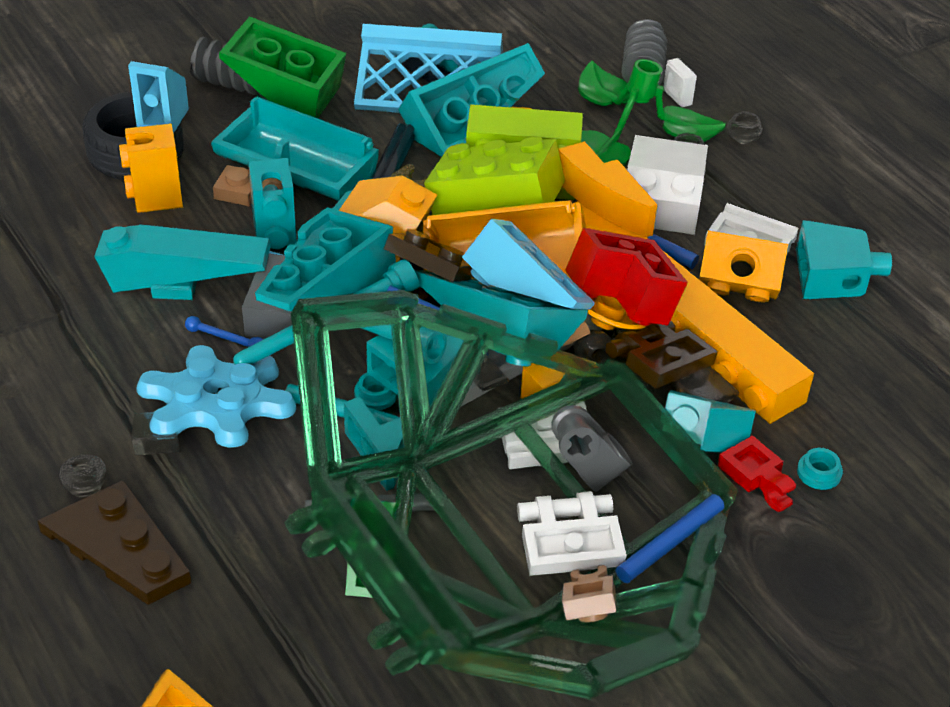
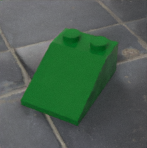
[219,16,346,118]

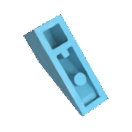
[462,218,595,310]

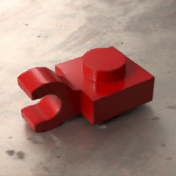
[718,435,796,512]

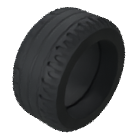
[82,92,184,180]

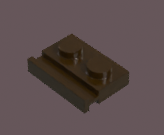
[384,229,475,282]

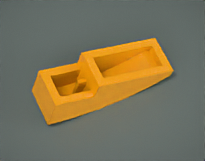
[558,141,658,237]

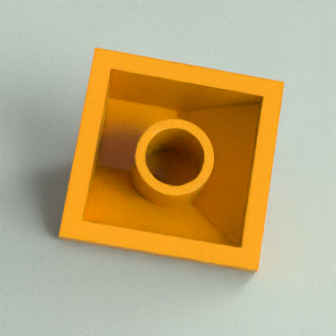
[339,176,437,262]

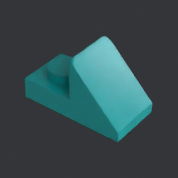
[659,390,756,452]
[344,397,413,491]

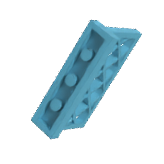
[354,24,503,113]

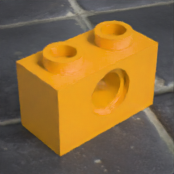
[699,230,788,302]

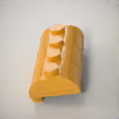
[423,200,586,286]

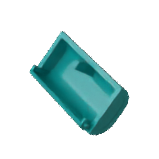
[211,97,379,201]

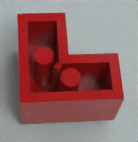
[565,227,688,326]

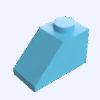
[128,61,189,134]

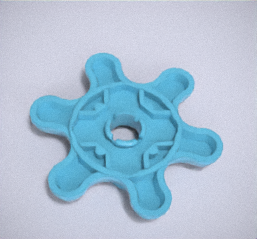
[137,345,296,448]

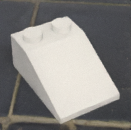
[627,135,708,235]

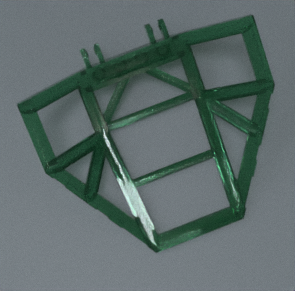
[285,290,738,699]

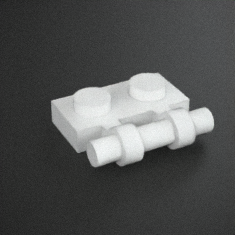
[517,491,626,576]

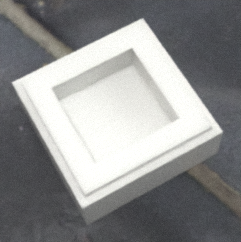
[663,58,697,107]

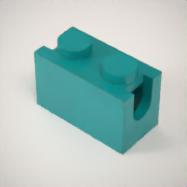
[248,158,296,249]

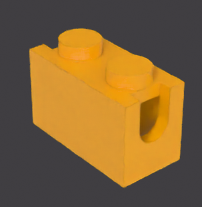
[119,123,183,213]

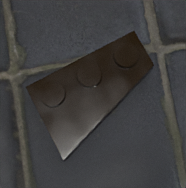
[37,480,191,605]

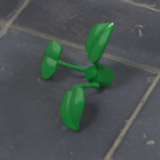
[578,59,726,166]

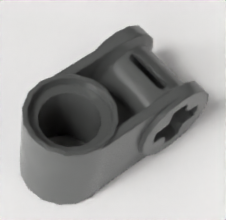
[551,405,633,492]

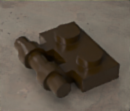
[605,321,718,389]

